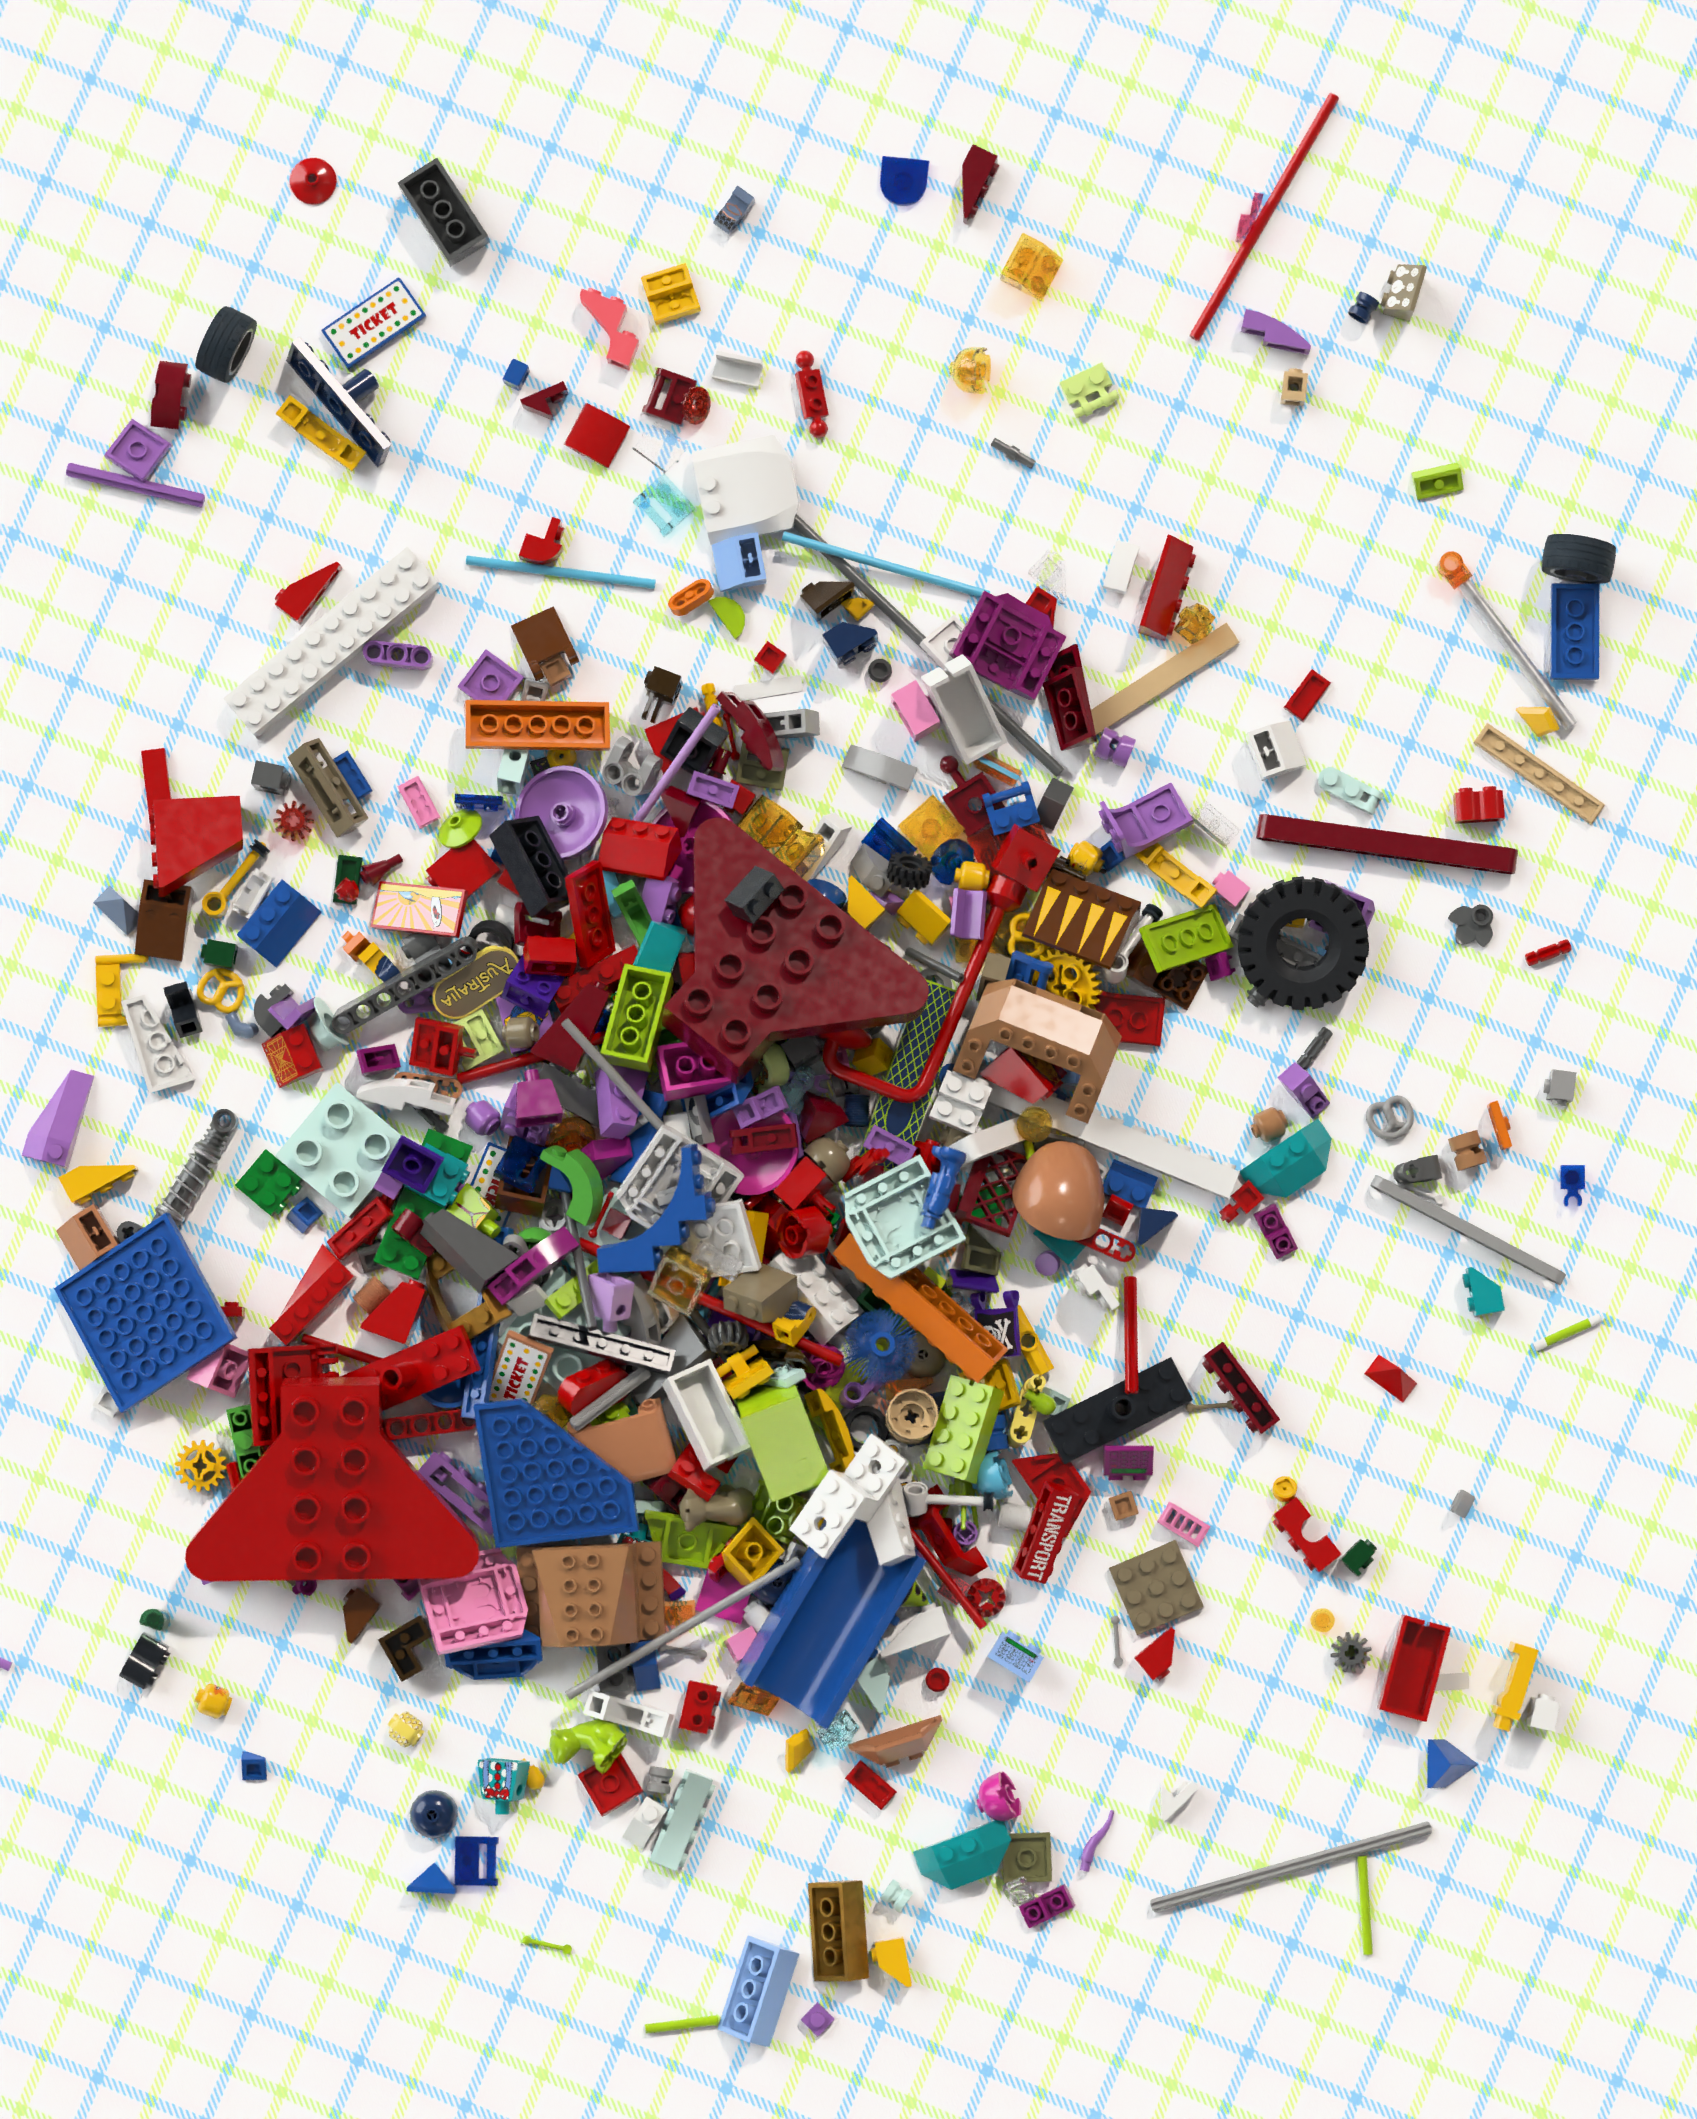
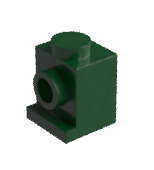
[1339,1539,1377,1577]

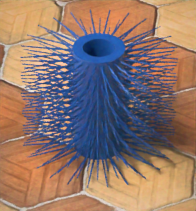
[840,1308,919,1386]

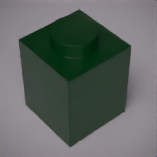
[201,939,239,970]

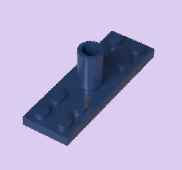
[286,337,392,468]

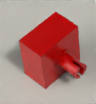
[991,823,1061,892]
[773,1156,837,1219]

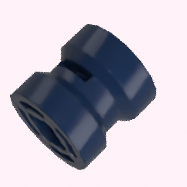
[1347,291,1380,324]

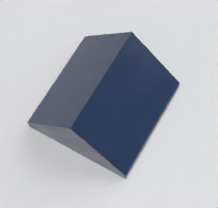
[1135,1208,1179,1248]

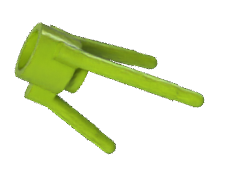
[941,1478,979,1531]

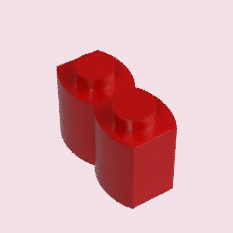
[1453,786,1505,824]

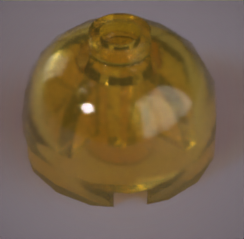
[949,346,991,395]

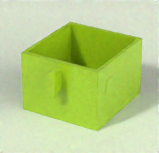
[734,1384,829,1502]

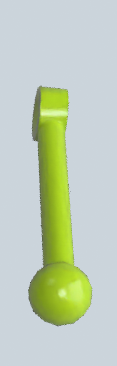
[522,1935,572,1954]

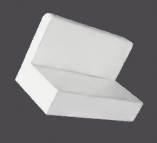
[712,350,764,389]

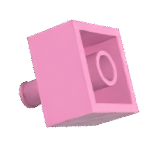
[891,680,940,742]
[186,1344,249,1399]

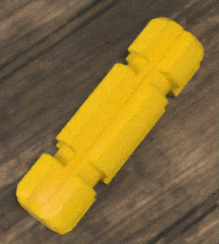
[701,683,723,728]

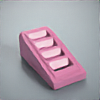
[1157,1501,1211,1547]

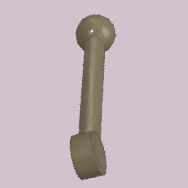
[1185,1400,1234,1413]

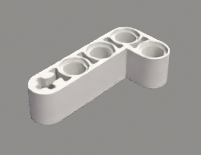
[948,1116,1032,1169]

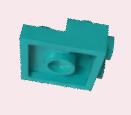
[403,1143,470,1209]

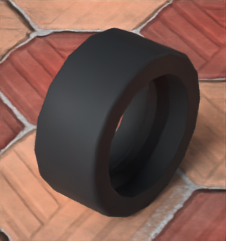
[466,920,514,953]
[843,1406,888,1452]

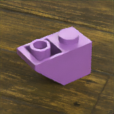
[641,876,683,925]
[1277,1062,1330,1119]

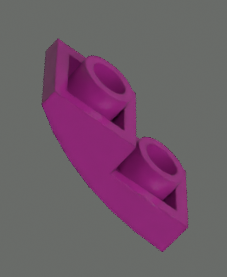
[1253,1203,1298,1259]
[1018,1884,1076,1929]

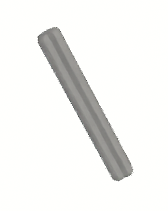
[569,1368,651,1431]

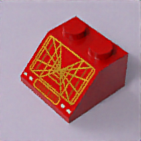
[261,1023,324,1088]

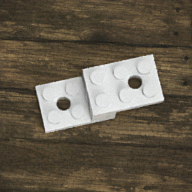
[789,1433,910,1559]

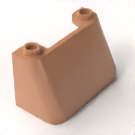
[566,1398,677,1483]

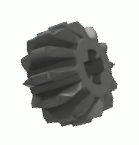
[708,1320,749,1356]
[1330,1632,1372,1673]

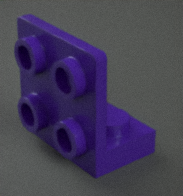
[501,955,566,1019]

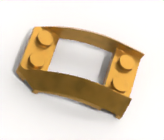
[426,1251,513,1340]

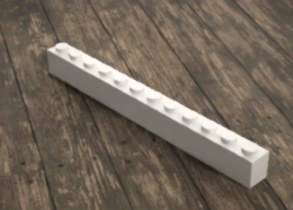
[966,1063,1240,1200]

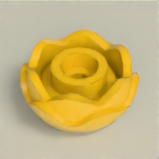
[547,750,577,767]

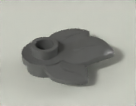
[1448,904,1493,947]

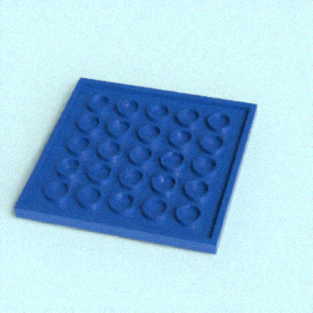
[54,1213,237,1413]

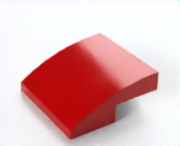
[563,403,631,468]

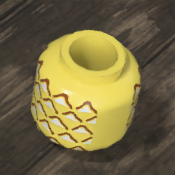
[387,1711,425,1748]

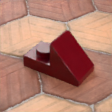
[520,381,568,421]

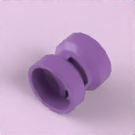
[952,1521,978,1547]

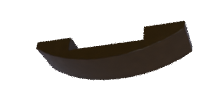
[730,1340,817,1373]

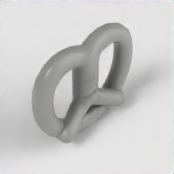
[1366,1095,1414,1140]

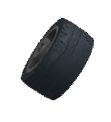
[195,306,257,383]
[1541,534,1616,584]

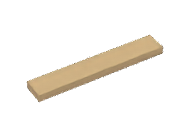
[1473,723,1605,825]

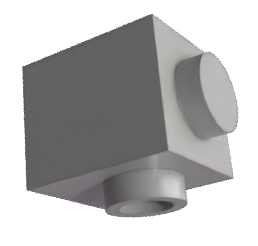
[1543,1069,1577,1106]

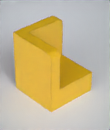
[852,1037,893,1076]

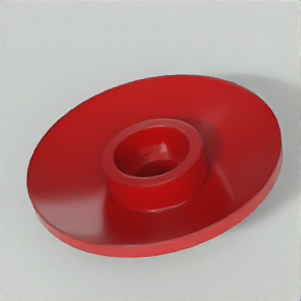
[289,157,337,205]

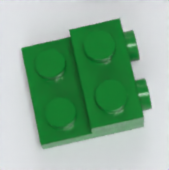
[235,1149,303,1217]

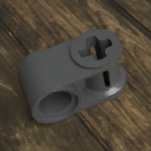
[1393,1155,1442,1185]

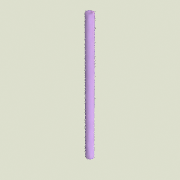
[633,704,721,822]

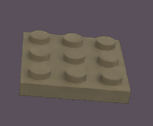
[1109,1540,1204,1635]

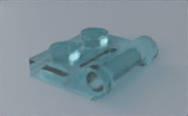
[632,473,696,538]

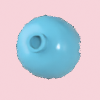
[972,1450,1013,1500]

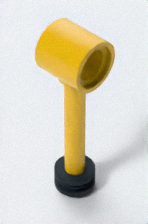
[202,839,270,919]

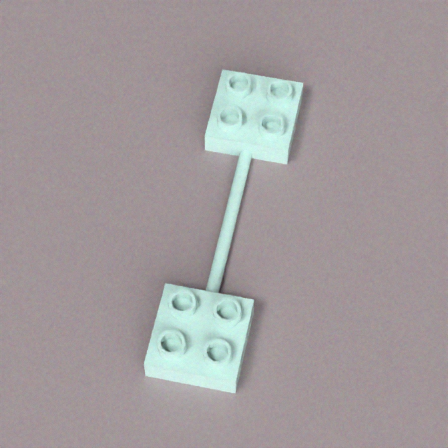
[275,1082,631,1391]

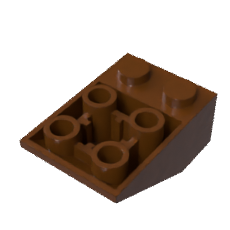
[134,879,194,962]
[1126,938,1208,1010]

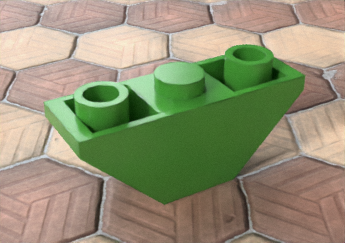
[226,1404,264,1478]

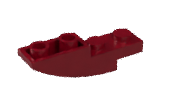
[716,691,785,771]

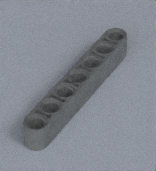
[332,936,478,1034]

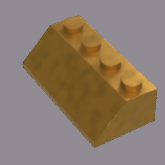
[808,1880,869,1981]

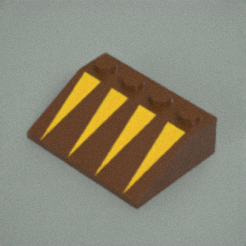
[1022,869,1141,970]

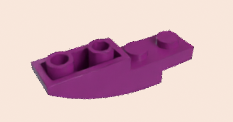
[487,1226,580,1306]

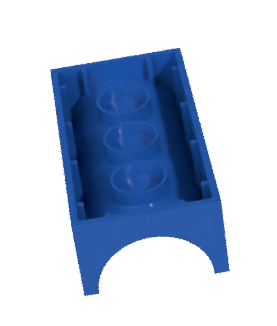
[736,1519,926,1729]

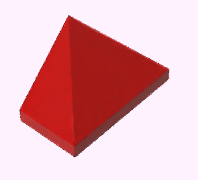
[1364,1354,1417,1403]

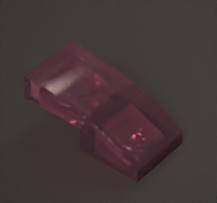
[1235,192,1263,243]

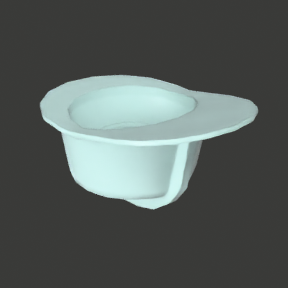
[310,997,349,1052]

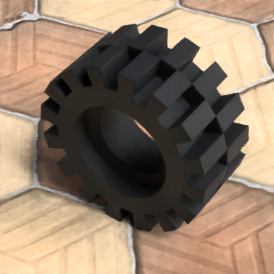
[886,851,932,890]

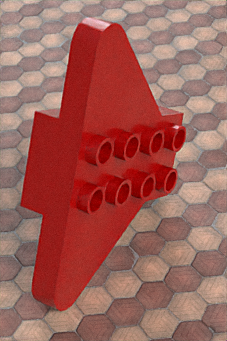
[185,1377,480,1582]

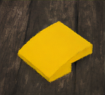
[641,263,701,325]
[959,1358,1021,1412]

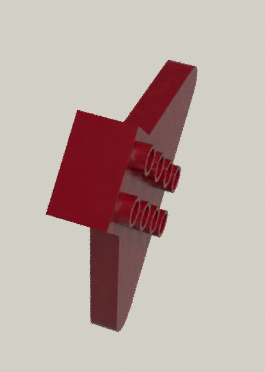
[662,817,929,1085]

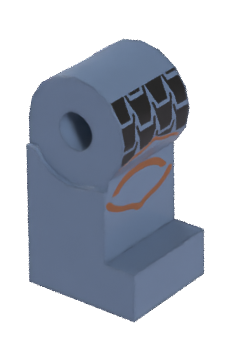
[713,185,755,235]

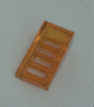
[885,1377,934,1401]

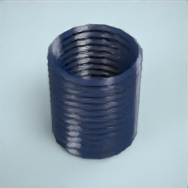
[843,1094,870,1127]

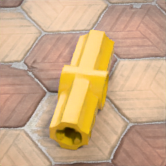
[1017,1304,1054,1377]

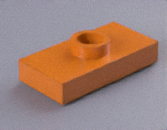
[1487,1100,1512,1150]

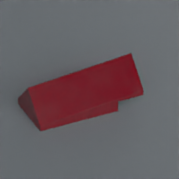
[1043,644,1097,751]

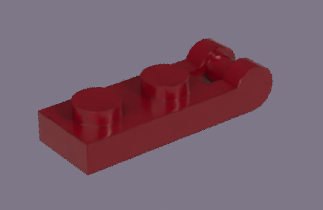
[729,1123,798,1155]

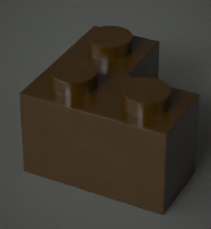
[378,1615,432,1682]

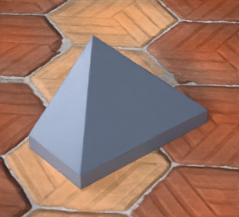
[93,885,139,936]

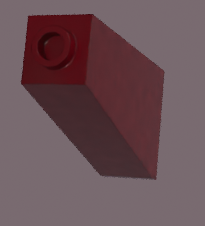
[530,981,613,1072]

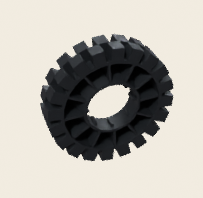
[1237,876,1369,1010]

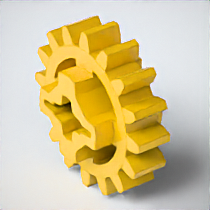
[174,1440,227,1492]

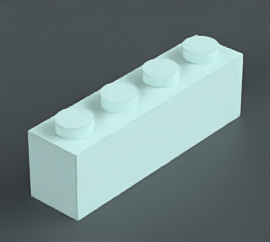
[649,1768,716,1871]

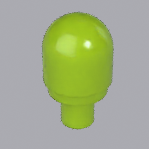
[1023,1389,1056,1415]

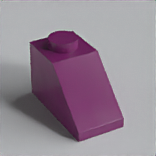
[580,1136,633,1181]

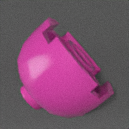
[801,1341,846,1391]
[977,1771,1022,1822]

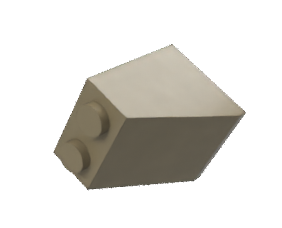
[723,1263,798,1323]

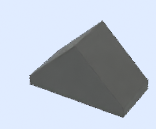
[1037,777,1074,831]

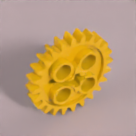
[1032,948,1102,1010]

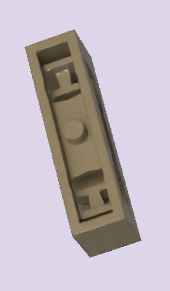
[287,738,369,838]

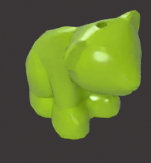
[549,1719,628,1774]

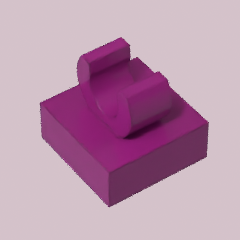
[1205,952,1236,982]

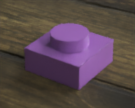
[800,2001,835,2037]

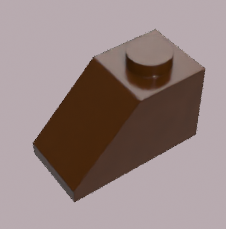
[343,1587,383,1644]

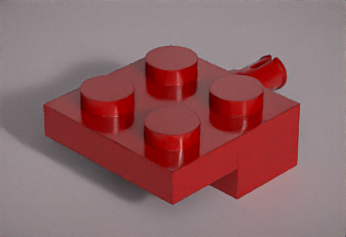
[409,1017,477,1076]

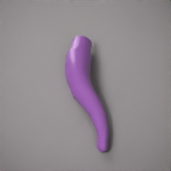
[1080,1810,1114,1872]

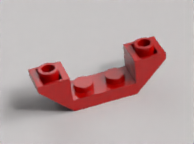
[918,1484,989,1577]

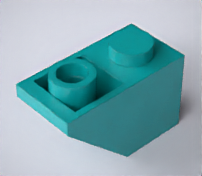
[1462,1267,1505,1316]

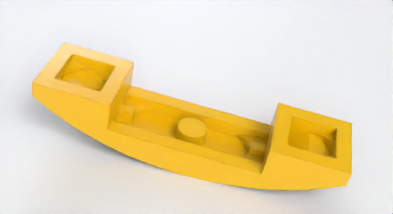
[275,395,366,471]
[1134,843,1218,909]
[804,1388,854,1473]

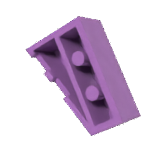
[594,1064,649,1140]

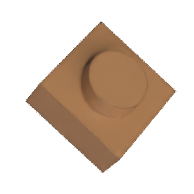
[539,654,572,687]
[1108,1491,1139,1521]

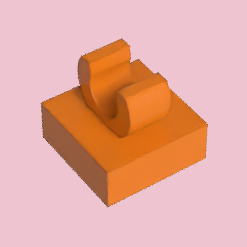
[341,931,371,962]

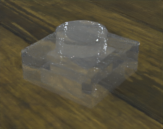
[1002,1876,1035,1908]

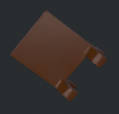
[511,606,580,682]

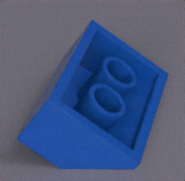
[237,879,322,968]

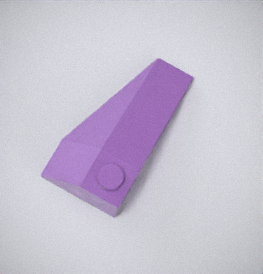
[21,1069,94,1168]

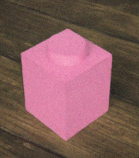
[1212,870,1250,909]

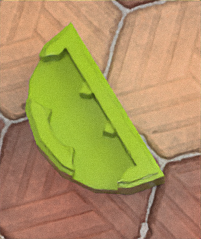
[708,597,745,641]

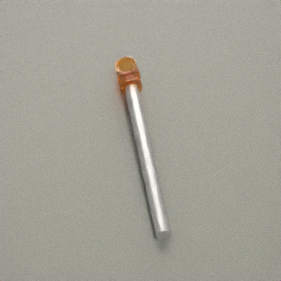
[1437,551,1577,730]

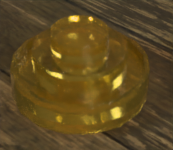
[1017,1106,1053,1142]

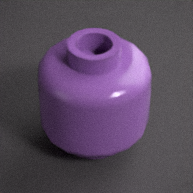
[465,1100,501,1136]

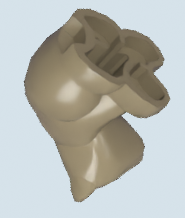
[678,1484,755,1532]

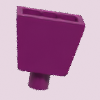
[515,1069,563,1128]

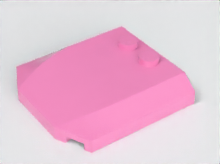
[417,1548,528,1655]

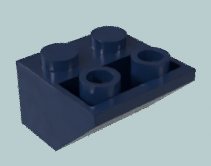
[822,622,878,666]

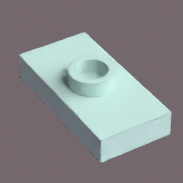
[763,1366,806,1388]

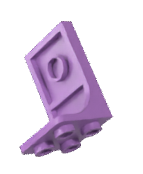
[1098,782,1194,859]

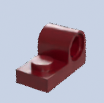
[391,1208,436,1258]

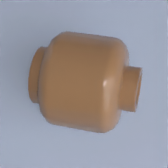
[1250,1107,1288,1142]

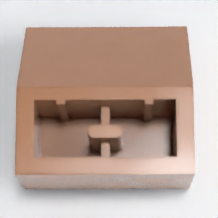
[56,1204,120,1271]

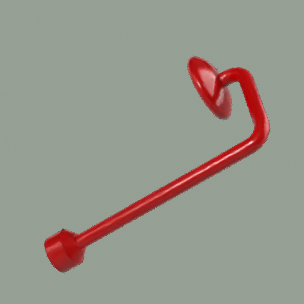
[816,874,1028,1103]

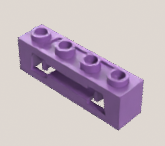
[418,1451,493,1536]

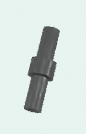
[990,438,1036,469]

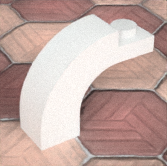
[583,1690,674,1738]

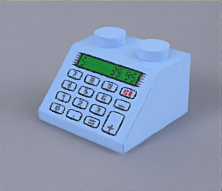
[987,1630,1044,1683]

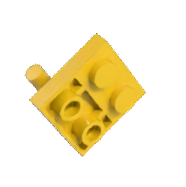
[716,1344,774,1400]

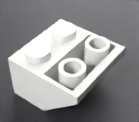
[1245,720,1307,781]

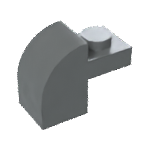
[254,984,294,1038]

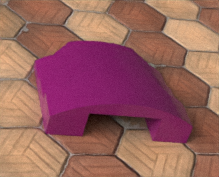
[949,590,1067,701]

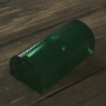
[139,1608,170,1631]

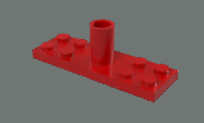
[340,1325,481,1412]

